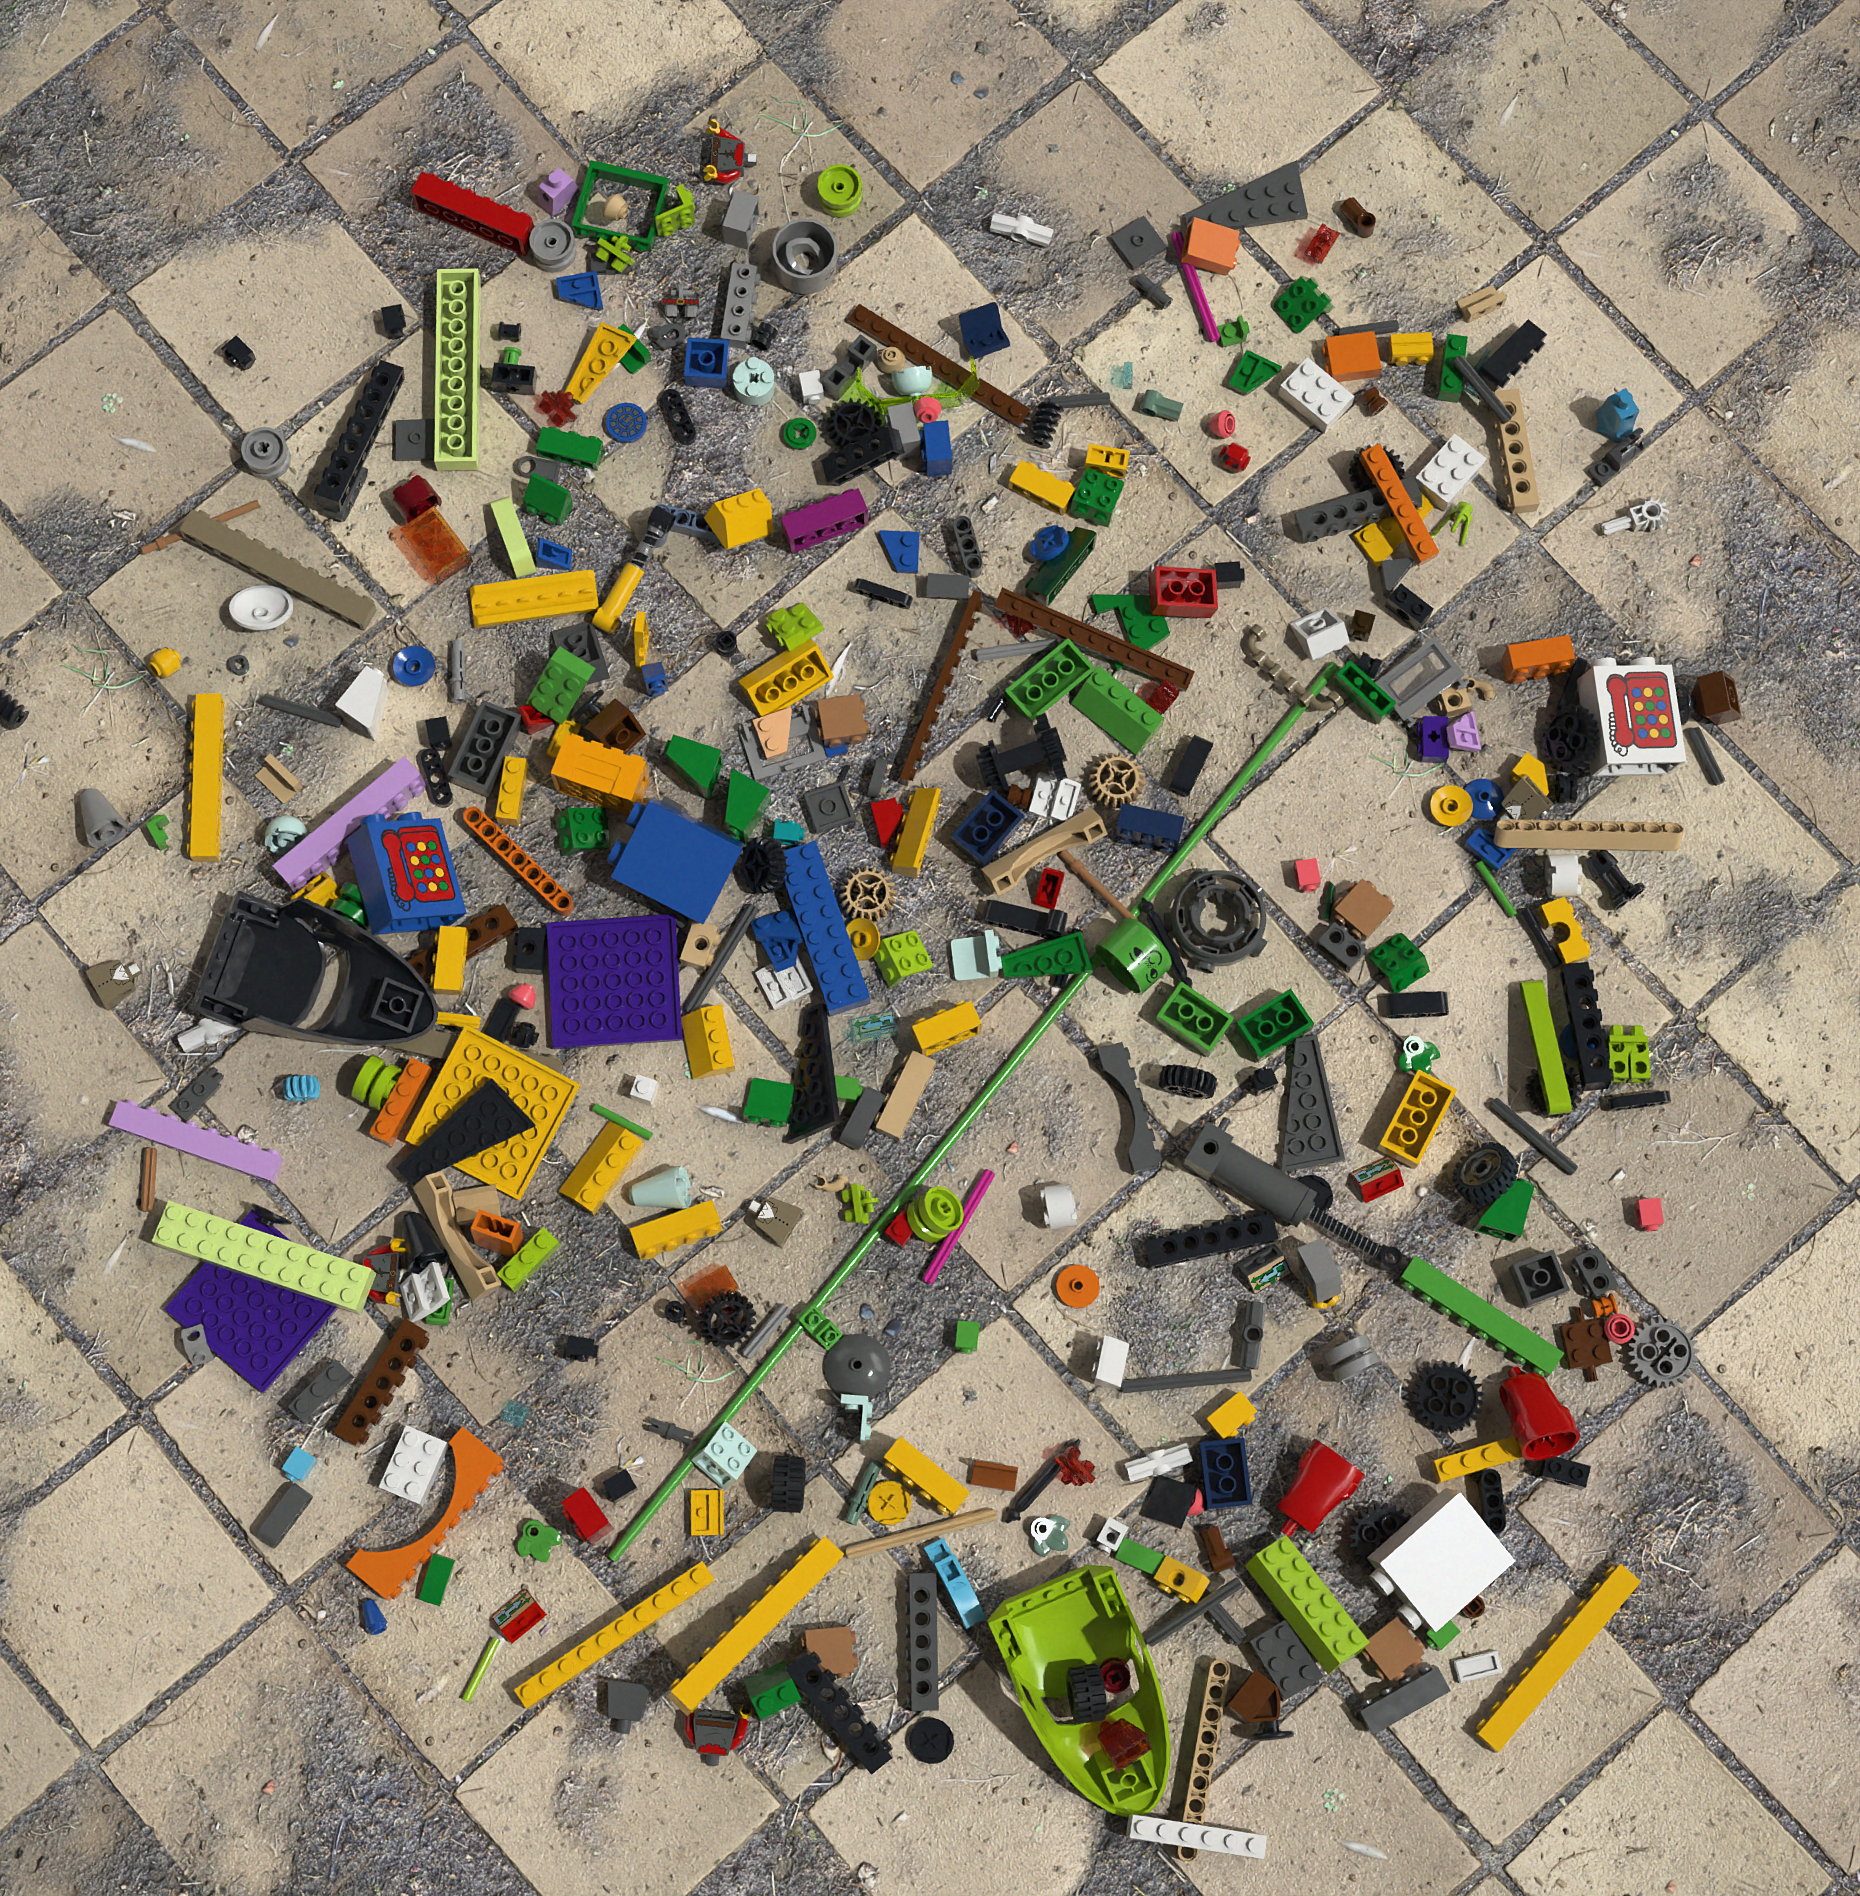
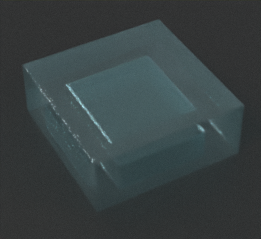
[1123,362,1133,389]
[501,1400,531,1429]

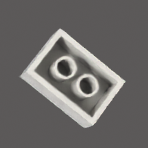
[1278,357,1354,434]
[1415,434,1487,512]
[379,1425,450,1507]

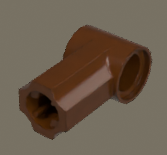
[1339,197,1376,238]
[1201,1525,1236,1574]

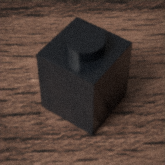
[1213,561,1245,590]
[425,716,453,751]
[602,1469,638,1504]

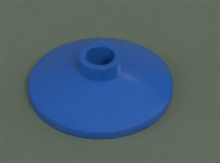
[393,646,435,686]
[1464,779,1504,820]

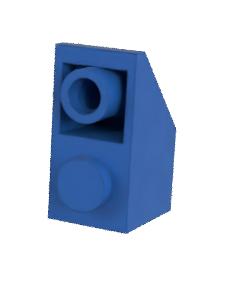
[641,661,669,697]

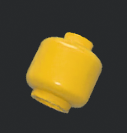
[148,647,181,678]

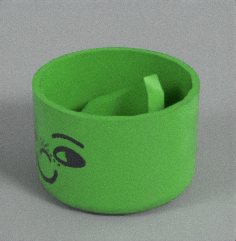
[1095,917,1172,995]

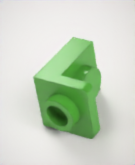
[1217,316,1250,348]
[146,814,170,851]

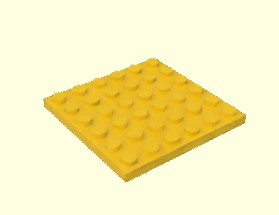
[405,1024,581,1200]

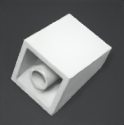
[335,665,389,741]

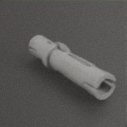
[450,640,467,704]

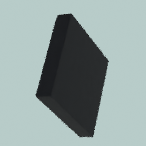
[1143,1475,1198,1529]

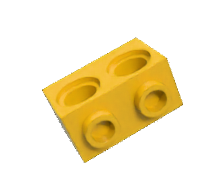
[1084,444,1130,479]

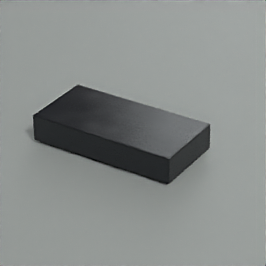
[484,997,522,1044]

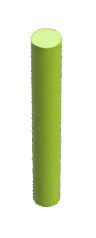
[462,1637,500,1703]

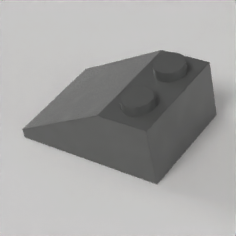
[552,620,610,685]

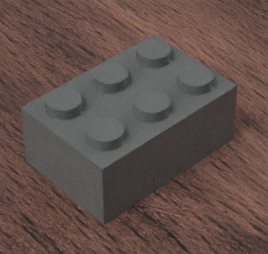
[1248,1619,1324,1701]

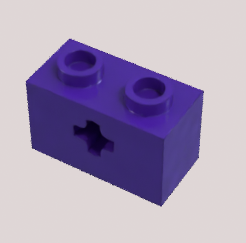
[1417,716,1449,763]

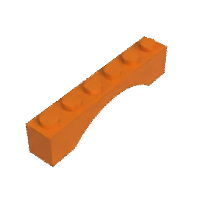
[1359,443,1439,567]

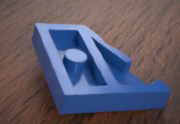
[1464,828,1518,872]
[751,909,802,943]

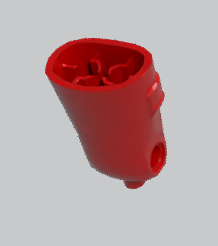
[1499,1367,1580,1461]
[1276,1438,1365,1538]

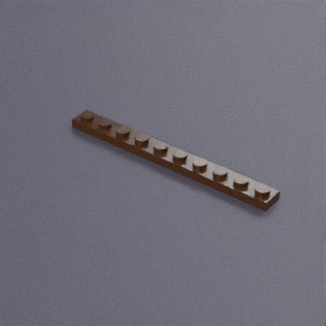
[848,304,1031,428]
[994,587,1195,692]
[900,590,984,786]

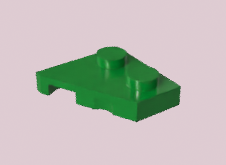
[1228,350,1282,395]

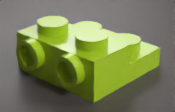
[765,602,825,652]

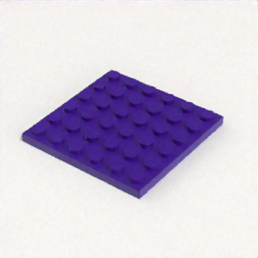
[547,914,683,1050]
[165,1209,338,1394]

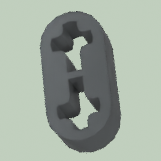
[867,758,888,798]

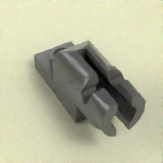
[1587,428,1652,487]

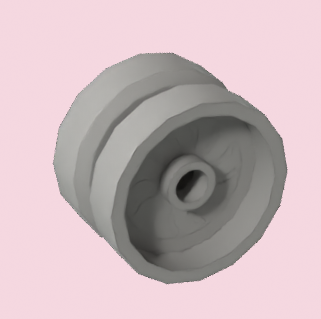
[529,219,577,272]
[241,427,291,480]
[1323,1334,1380,1384]

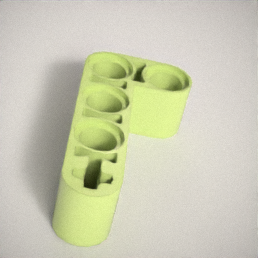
[490,496,537,579]

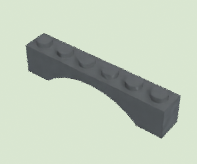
[1096,1042,1162,1175]

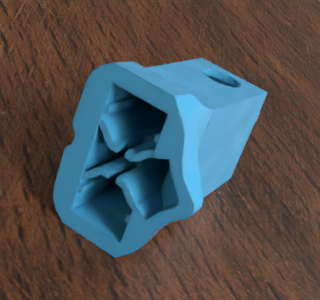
[1596,388,1639,443]

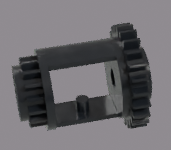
[975,713,1068,791]

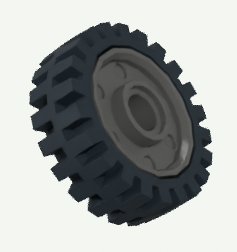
[1452,1142,1518,1205]

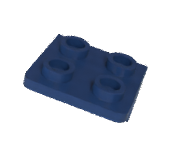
[958,302,1010,360]

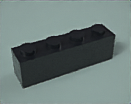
[1477,319,1547,392]

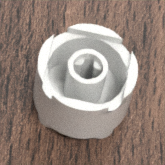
[1545,854,1582,898]
[1040,1183,1078,1230]

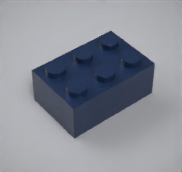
[951,789,1025,868]
[1114,803,1185,854]
[1198,1438,1252,1512]

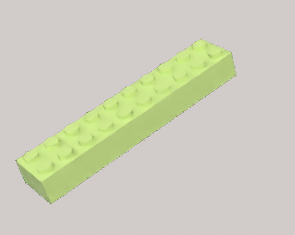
[434,268,481,471]
[152,1200,376,1315]

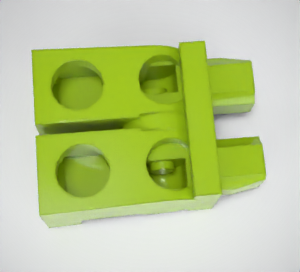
[1605,1025,1651,1083]

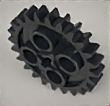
[1540,704,1600,773]
[1412,1361,1484,1434]
[1347,1503,1411,1573]

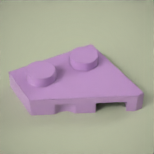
[1446,711,1481,752]

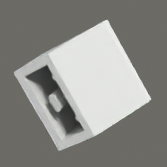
[1091,1335,1129,1390]

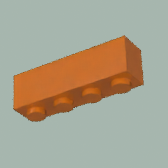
[369,1057,433,1147]

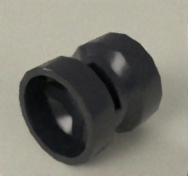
[751,322,778,351]
[716,631,738,657]
[1357,652,1383,679]

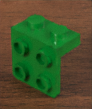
[1273,276,1334,333]
[1070,469,1124,527]
[556,808,611,856]
[1368,933,1430,994]
[743,1078,794,1128]

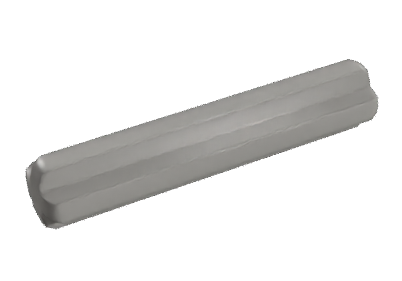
[742,1303,790,1359]

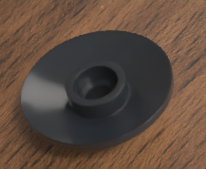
[252,1203,292,1227]

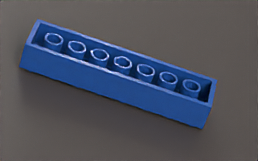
[784,840,870,1017]

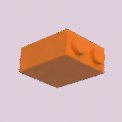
[1180,217,1240,276]
[1321,331,1382,382]
[471,1209,524,1258]

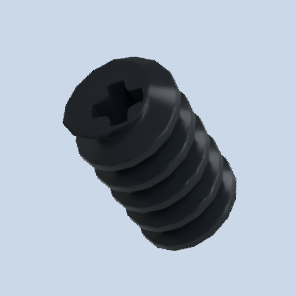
[1027,401,1064,449]
[0,689,29,729]

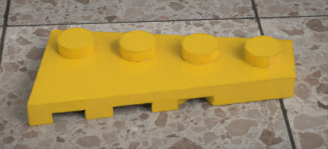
[564,322,637,404]
[1353,491,1434,570]

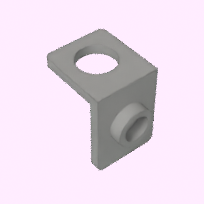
[181,1324,214,1366]

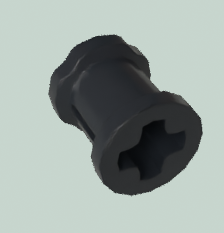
[498,321,521,341]
[665,1300,686,1323]

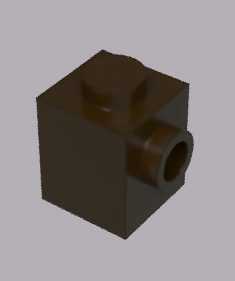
[1348,610,1376,642]

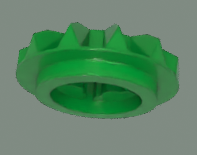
[784,418,817,450]

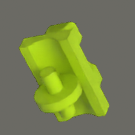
[596,235,635,273]
[842,1183,879,1225]

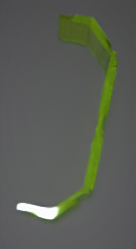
[856,356,980,414]

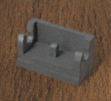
[926,573,970,599]

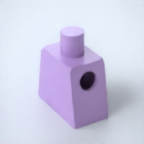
[538,168,580,217]

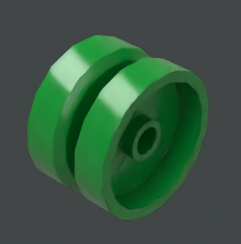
[329,882,371,932]

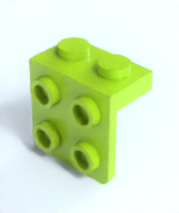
[654,184,696,237]
[873,930,933,988]

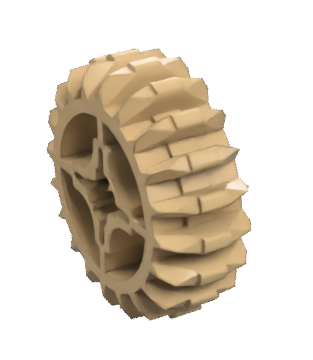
[1088,752,1146,809]
[839,866,897,922]

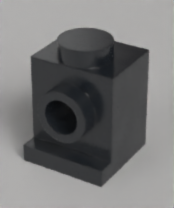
[381,304,406,339]
[221,335,256,370]
[1248,1067,1278,1096]
[565,1336,599,1362]

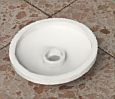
[229,585,293,630]

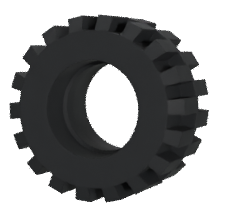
[771,1455,806,1513]
[1066,1663,1107,1724]

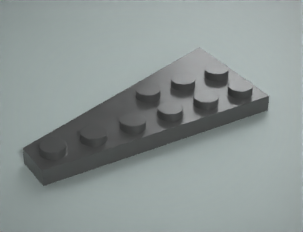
[1184,160,1308,230]
[1281,1035,1345,1172]

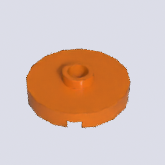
[1056,1264,1100,1309]

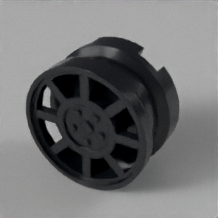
[1555,773,1577,804]

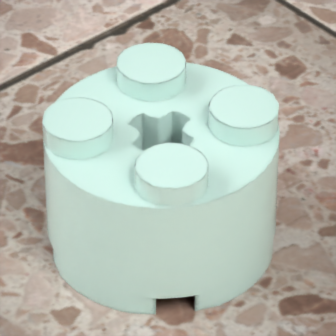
[733,357,775,406]

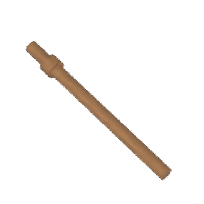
[141,500,260,555]
[1060,849,1140,922]

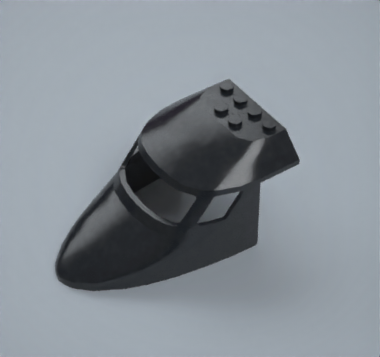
[193,890,438,1046]

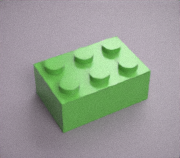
[526,646,596,725]
[1155,981,1235,1058]

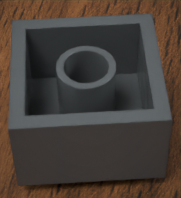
[1509,1250,1570,1309]

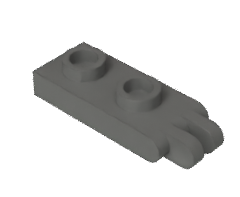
[171,1067,224,1121]

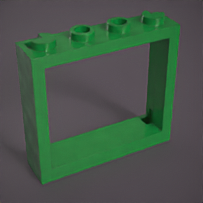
[571,160,670,252]

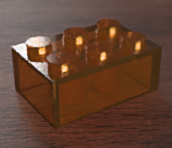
[400,506,473,585]

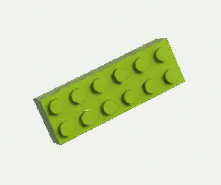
[1245,1535,1370,1675]

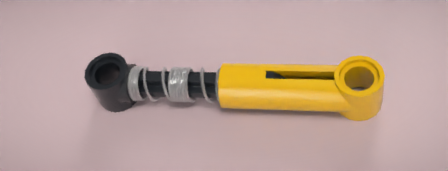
[592,506,676,634]

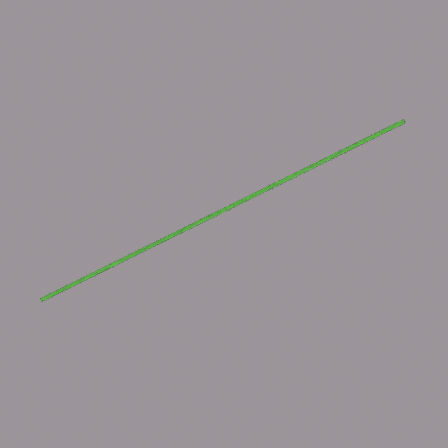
[607,662,1339,1563]

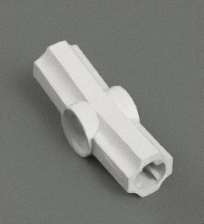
[990,213,1054,247]
[178,1017,241,1053]
[1124,1443,1193,1482]

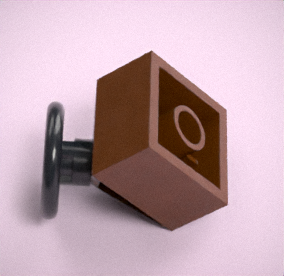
[1675,670,1742,725]
[572,689,646,754]
[1225,1669,1294,1742]

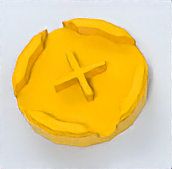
[867,1481,911,1526]

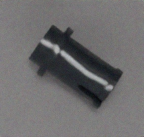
[983,694,1007,723]

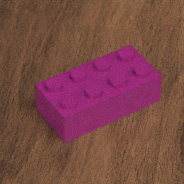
[781,488,868,554]

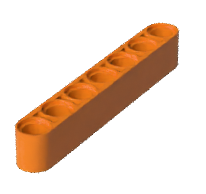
[463,807,574,916]

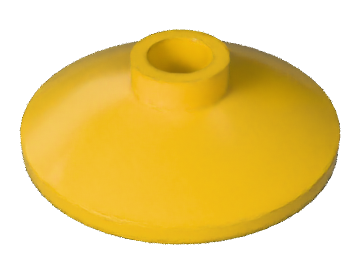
[1430,785,1473,827]
[846,918,880,961]

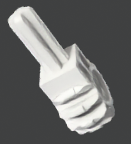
[1601,496,1669,535]

